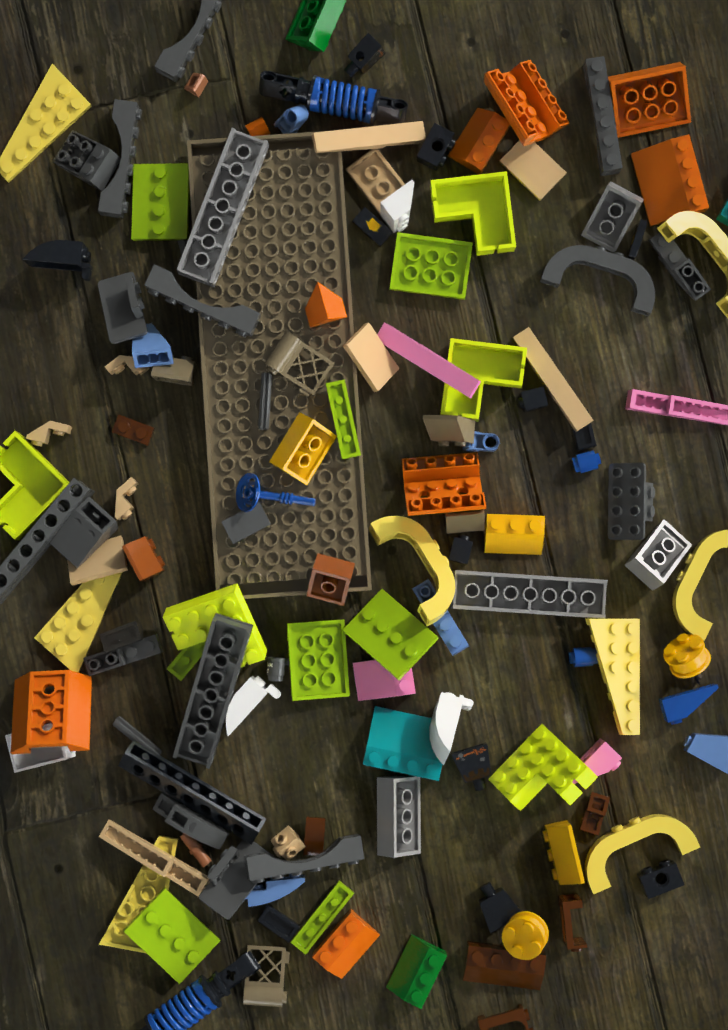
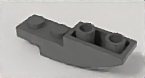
[648,232,711,301]
[83,634,163,676]
[153,793,229,849]

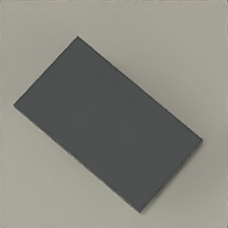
[222,502,271,544]

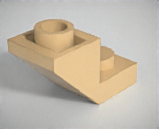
[105,355,149,375]
[26,421,72,447]
[115,477,138,521]

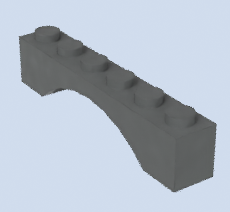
[154,0,222,83]
[583,56,623,176]
[98,99,142,218]
[144,264,261,338]
[244,834,364,883]

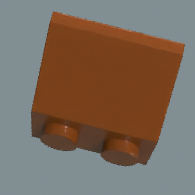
[122,536,165,581]
[306,553,355,606]

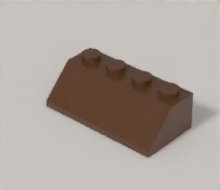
[463,941,546,990]

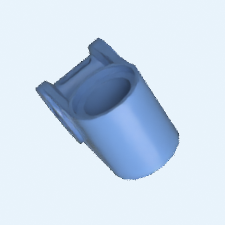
[274,105,309,134]
[462,431,500,452]

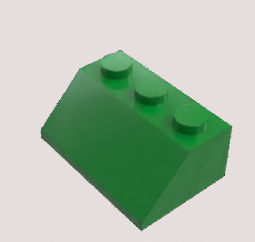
[285,0,346,52]
[386,934,447,1009]

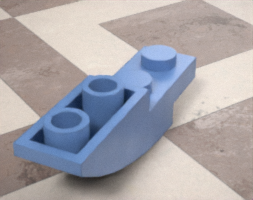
[412,579,469,656]
[246,873,305,907]

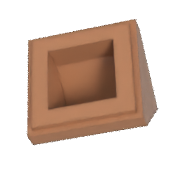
[184,73,208,97]

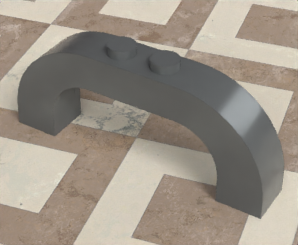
[540,245,655,316]

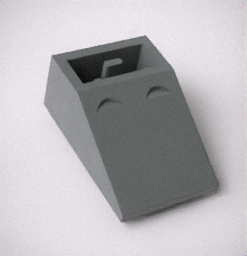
[52,130,121,191]
[50,496,118,569]

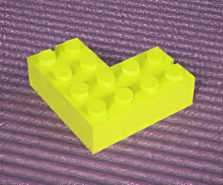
[430,171,516,256]
[440,338,527,422]
[0,431,73,540]
[163,583,267,668]
[488,724,598,811]

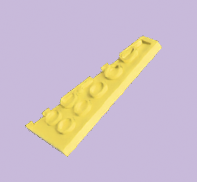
[0,64,92,183]
[34,572,123,673]
[586,619,640,735]
[99,835,178,953]

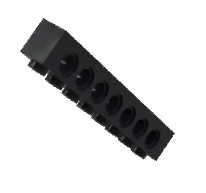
[118,740,266,845]

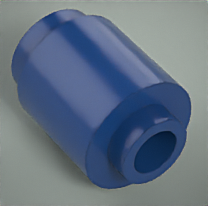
[572,450,601,473]
[569,647,598,667]

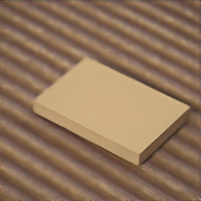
[499,140,567,201]
[346,149,405,214]
[343,323,399,392]
[67,536,128,586]

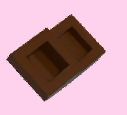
[579,792,610,836]
[304,816,326,856]

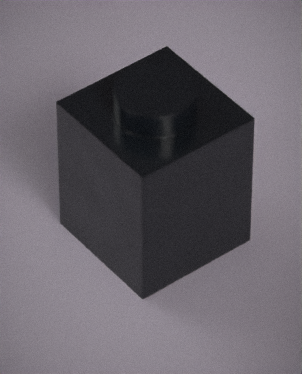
[517,387,548,413]
[448,535,473,564]

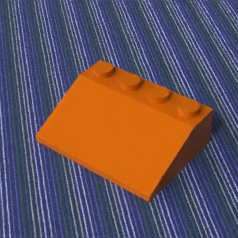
[608,62,691,138]
[630,134,709,227]

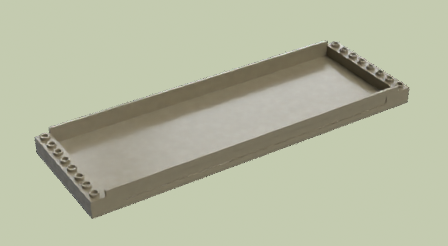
[187,130,372,599]

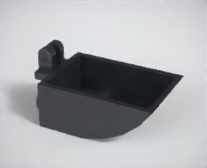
[22,240,93,281]

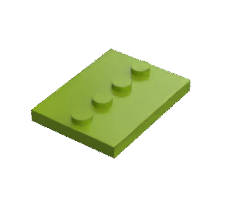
[131,163,190,241]
[389,232,473,300]
[343,589,439,681]
[286,619,350,701]
[123,887,220,984]

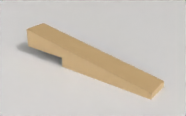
[312,121,426,153]
[513,327,594,432]
[99,820,209,897]

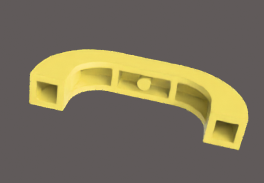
[657,211,728,318]
[369,516,455,626]
[672,530,728,641]
[585,814,700,894]

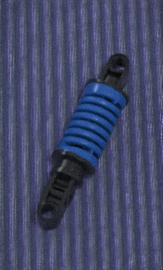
[259,71,408,125]
[140,951,261,1030]

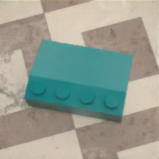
[363,706,442,781]

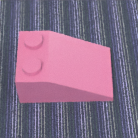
[353,659,416,701]
[572,739,622,784]

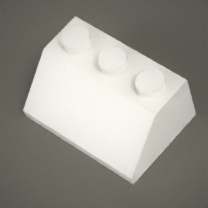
[380,180,414,233]

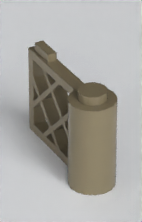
[265,331,334,397]
[243,945,290,1007]

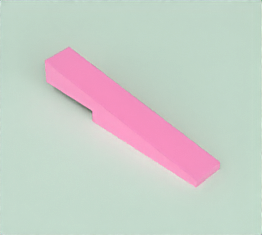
[377,323,481,398]
[625,389,728,426]

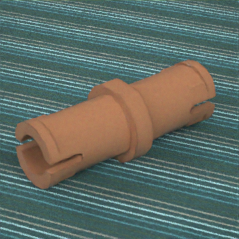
[180,833,212,868]

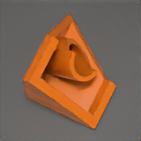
[305,282,347,328]

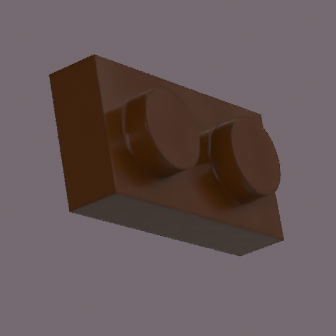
[112,414,155,446]

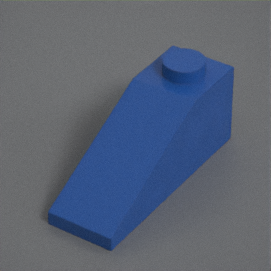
[659,683,719,725]

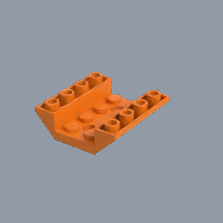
[484,60,570,146]
[402,452,486,516]
[10,670,92,754]

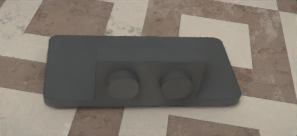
[98,272,148,344]
[608,463,655,540]
[199,840,274,920]

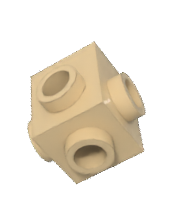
[271,825,306,860]

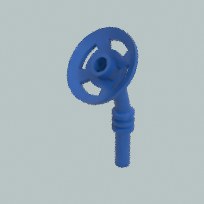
[236,473,315,512]

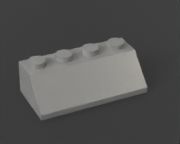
[377,776,421,858]

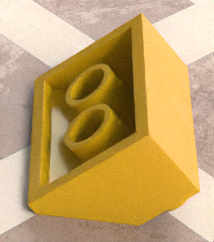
[269,412,337,485]
[484,514,545,555]
[542,820,585,885]

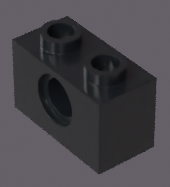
[417,123,456,171]
[637,859,684,899]

